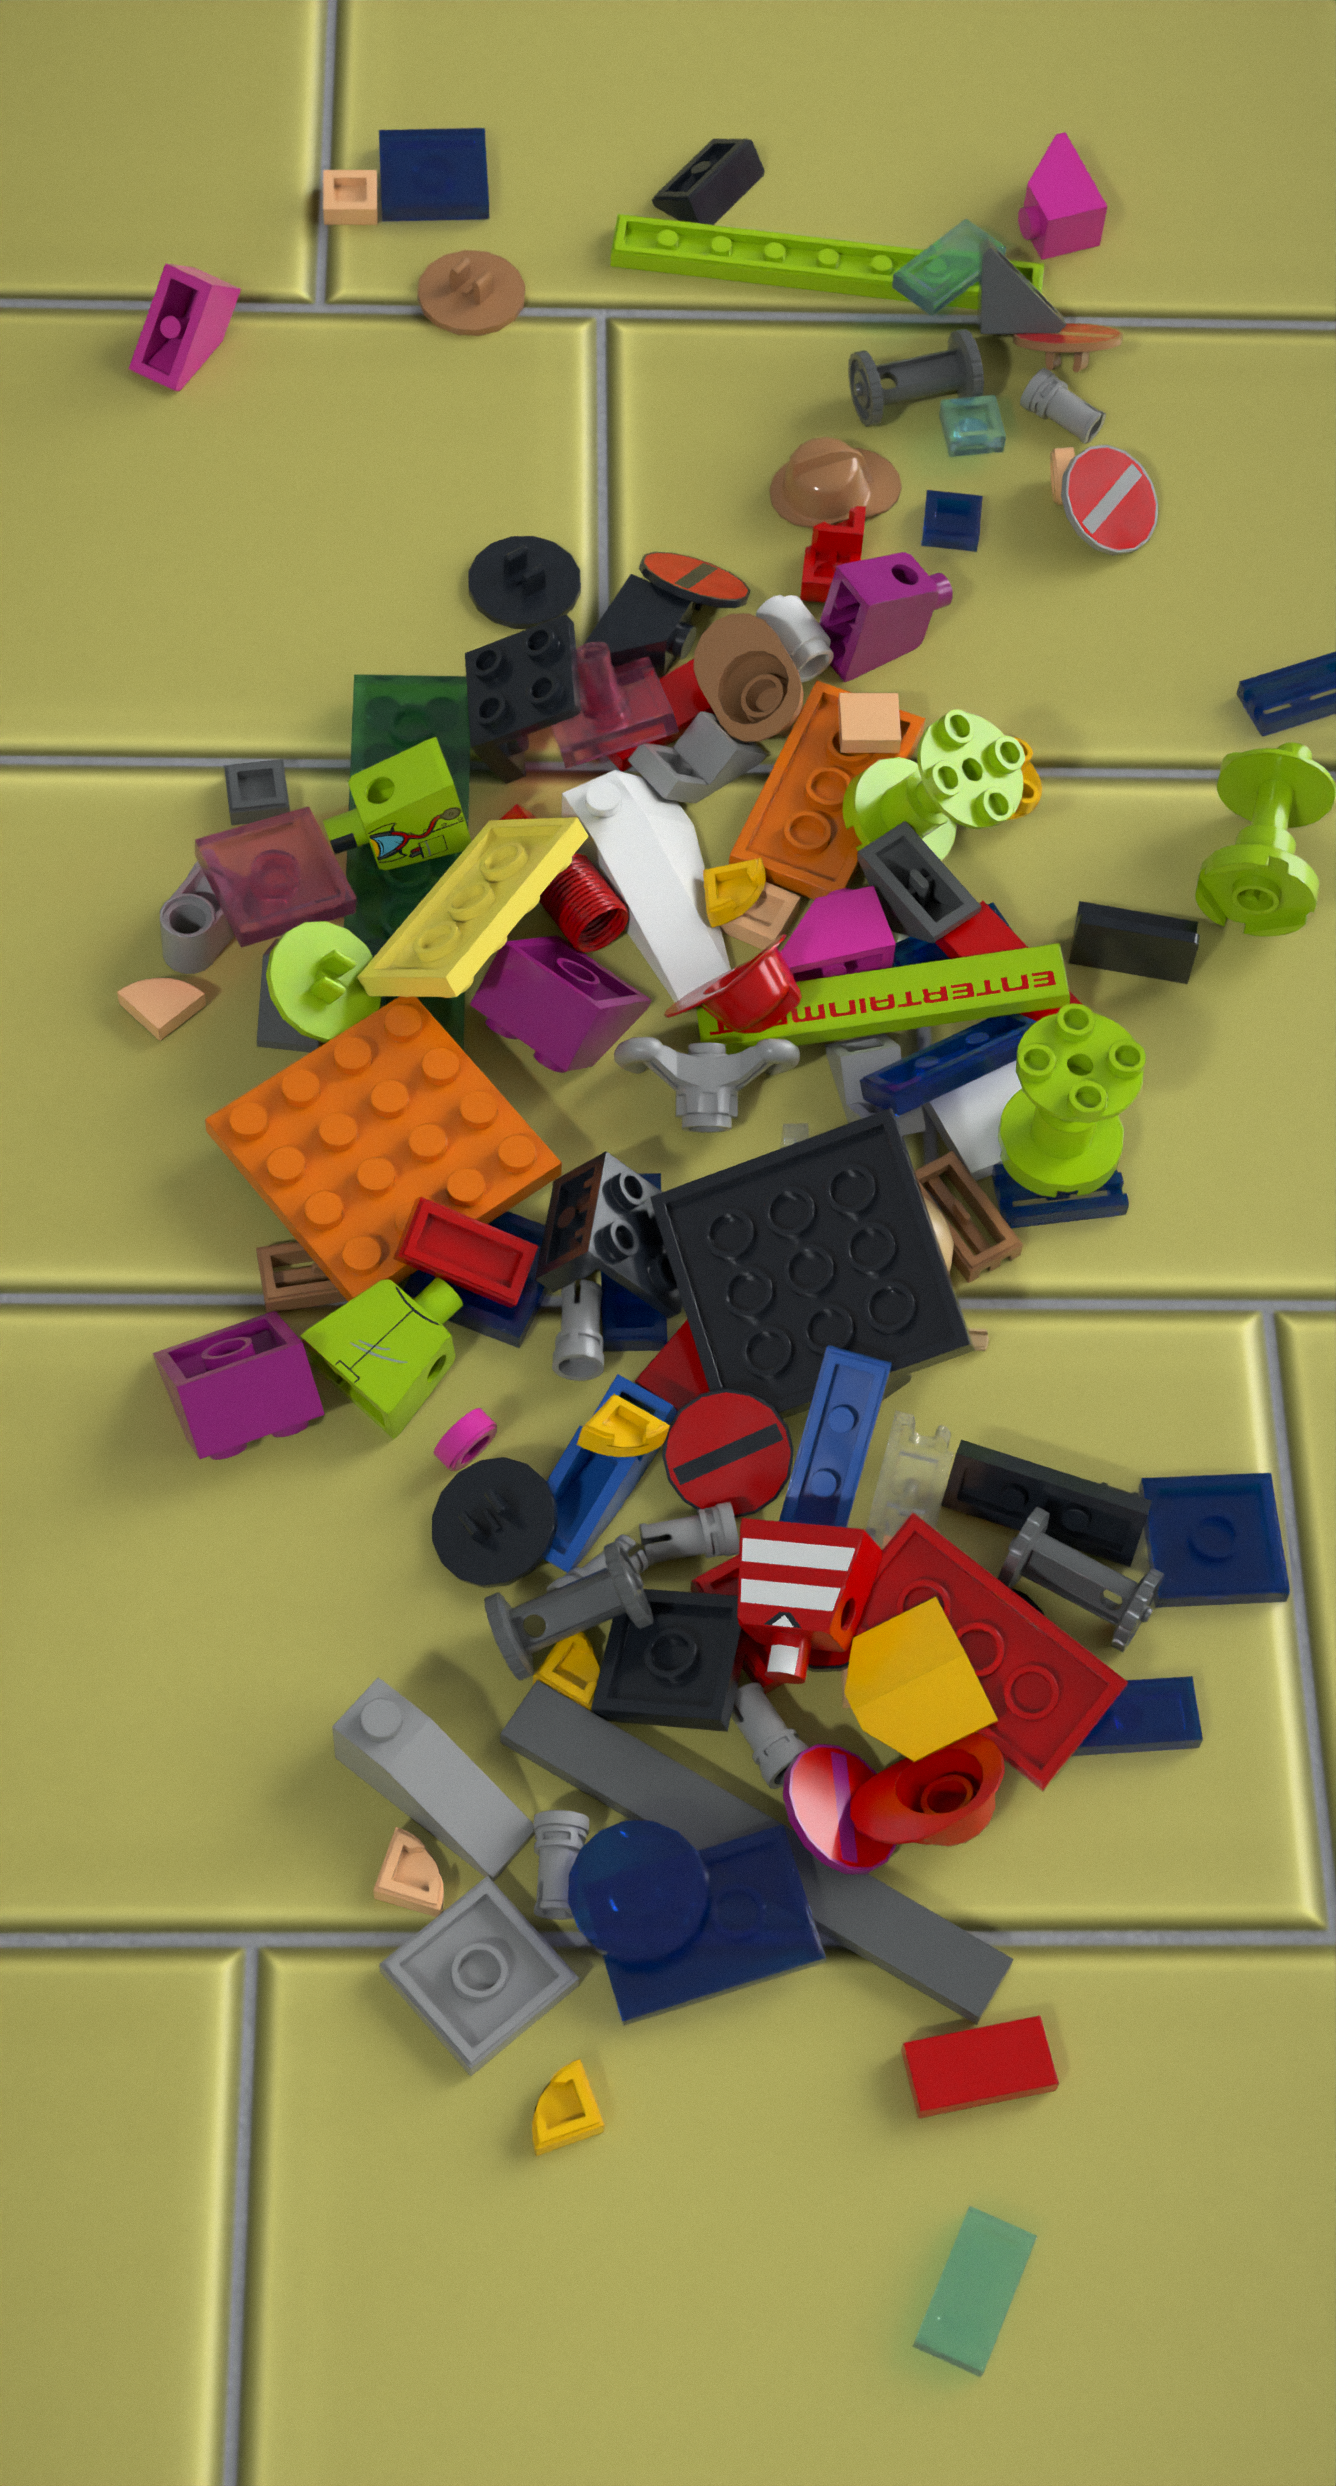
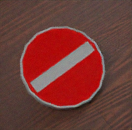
[1061,445,1158,556]

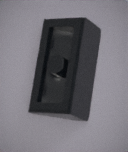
[652,139,764,225]

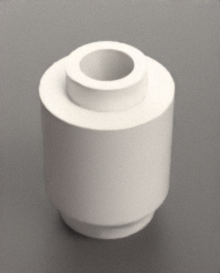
[756,595,834,682]

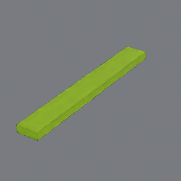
[610,214,1044,310]

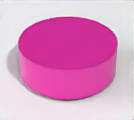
[433,1408,497,1471]

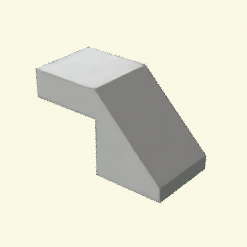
[628,711,767,804]
[825,1033,926,1135]

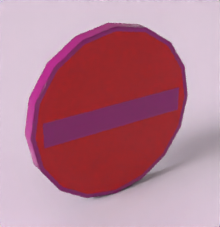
[783,1744,897,1875]

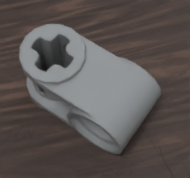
[160,855,263,974]

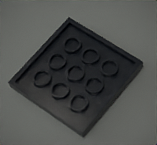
[650,1108,975,1419]

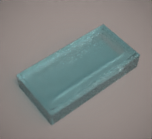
[892,219,1006,316]
[913,2206,1037,2377]

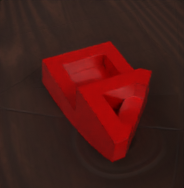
[800,506,866,603]

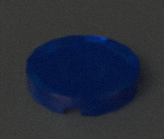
[568,1820,708,1964]

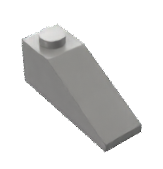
[332,1677,535,1882]

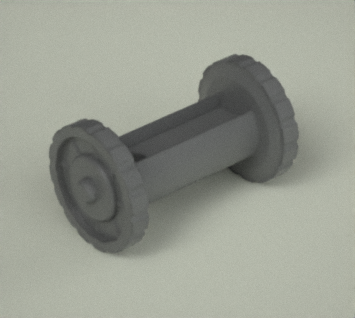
[848,329,984,426]
[997,1507,1164,1653]
[484,1540,653,1681]

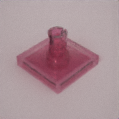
[549,642,679,769]
[195,806,357,948]

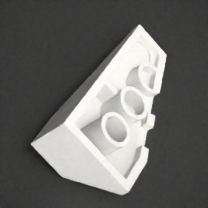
[562,770,731,1002]

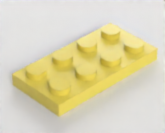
[357,817,588,998]

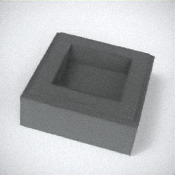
[224,759,290,825]

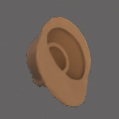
[769,437,902,528]
[694,613,804,742]

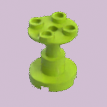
[842,709,1025,860]
[1195,742,1336,937]
[997,1003,1146,1197]

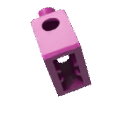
[819,552,953,683]

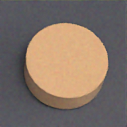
[1050,447,1075,505]

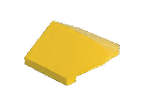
[844,1597,998,1762]

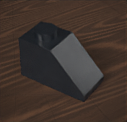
[577,574,697,695]

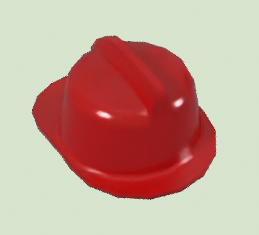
[664,934,802,1034]
[850,1733,1005,1847]

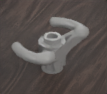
[614,1037,800,1133]

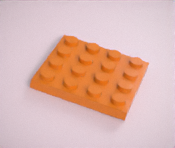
[205,996,562,1302]

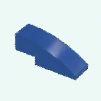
[544,1374,678,1573]

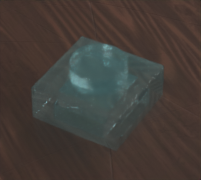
[939,395,1006,457]

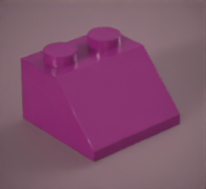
[470,935,652,1073]
[153,1311,325,1460]

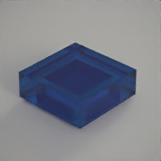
[921,490,983,552]

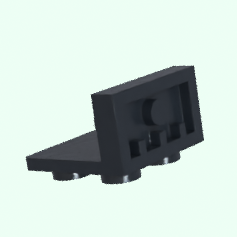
[465,615,581,784]
[535,1151,682,1319]

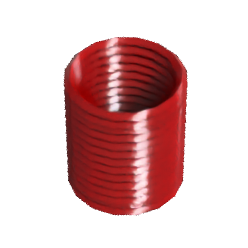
[539,854,629,953]

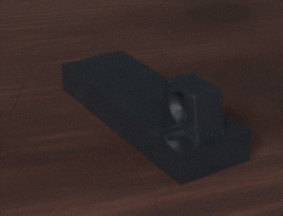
[941,1439,1152,1567]

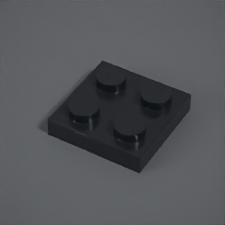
[591,1589,749,1732]

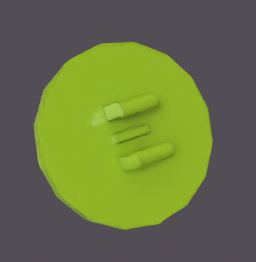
[266,921,382,1042]

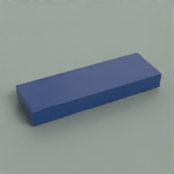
[779,1345,892,1527]

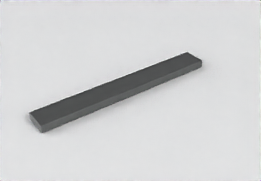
[500,1680,1014,2025]

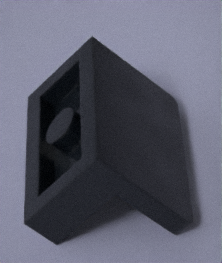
[1068,901,1200,984]

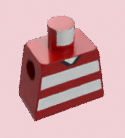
[737,1518,883,1684]

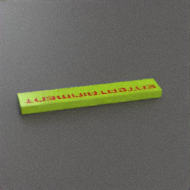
[696,943,1070,1055]

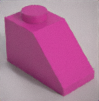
[1018,132,1108,260]
[129,263,241,391]
[780,885,896,982]

